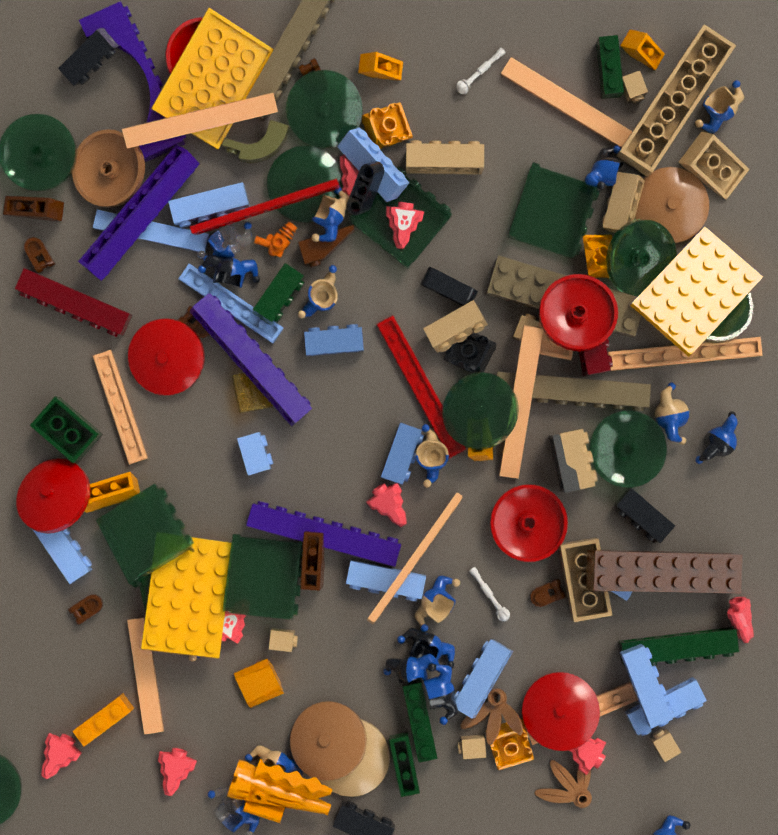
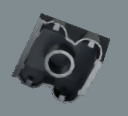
[444,333,496,377]

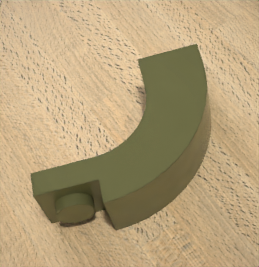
[222,120,290,163]

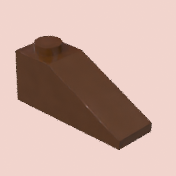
[3,196,64,221]
[298,225,355,268]
[301,531,325,591]

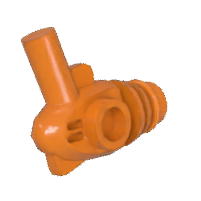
[254,221,297,258]

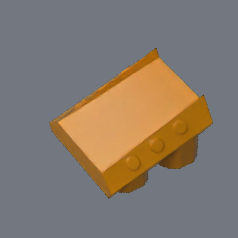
[362,102,413,149]
[583,235,623,279]
[234,659,284,708]
[486,720,534,770]

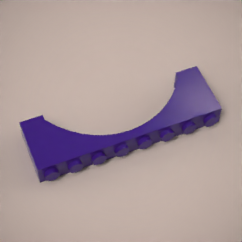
[79,1,187,162]

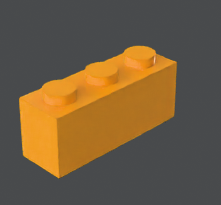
[85,472,141,513]
[72,693,134,747]

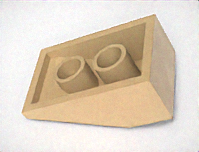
[679,132,749,200]

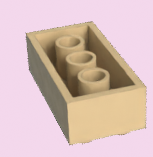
[406,140,484,175]
[559,537,612,622]

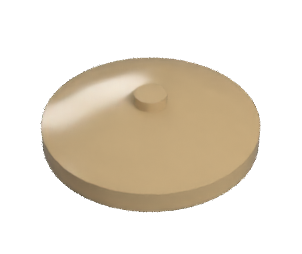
[320,719,390,797]

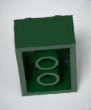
[30,396,103,463]

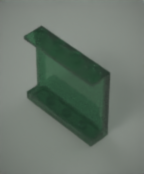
[508,162,600,259]
[349,166,452,269]
[96,483,195,588]
[223,534,303,620]

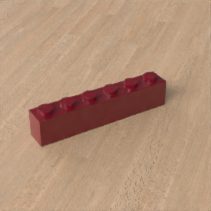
[15,268,133,337]

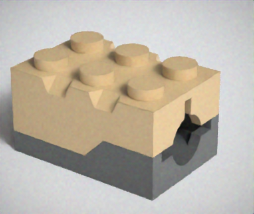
[549,429,598,493]

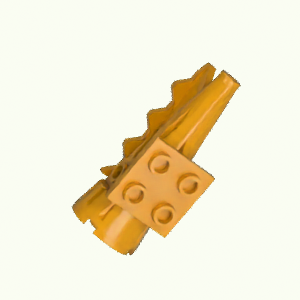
[227,759,333,823]

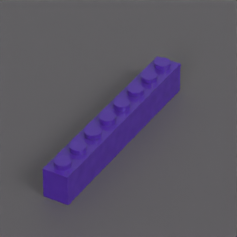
[78,144,200,281]
[190,293,312,426]
[246,501,401,567]

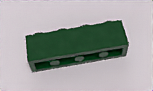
[402,679,438,763]

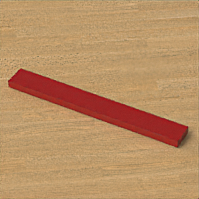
[190,179,340,235]
[376,315,466,459]

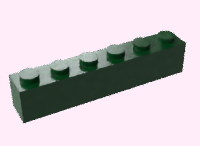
[619,627,739,666]

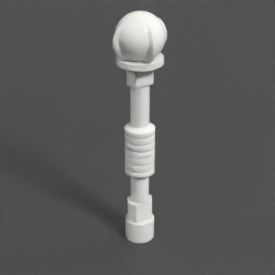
[456,47,506,94]
[469,567,510,621]

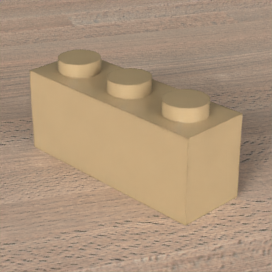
[602,172,645,236]
[423,300,488,353]

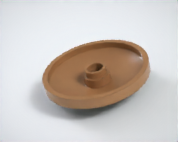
[72,129,145,207]
[634,167,709,244]
[290,702,367,781]

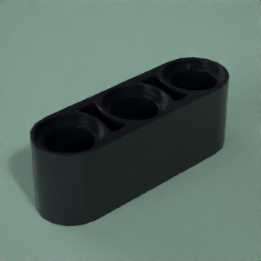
[347,161,385,216]
[420,267,478,306]

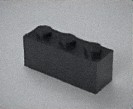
[58,28,119,86]
[614,488,676,543]
[332,801,395,835]

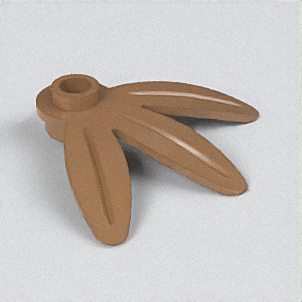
[460,688,523,745]
[535,760,592,808]

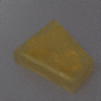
[232,373,274,413]

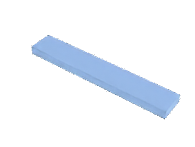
[93,209,209,253]
[178,264,284,344]

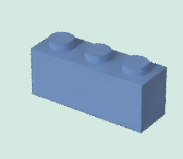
[304,324,364,356]
[381,423,424,485]

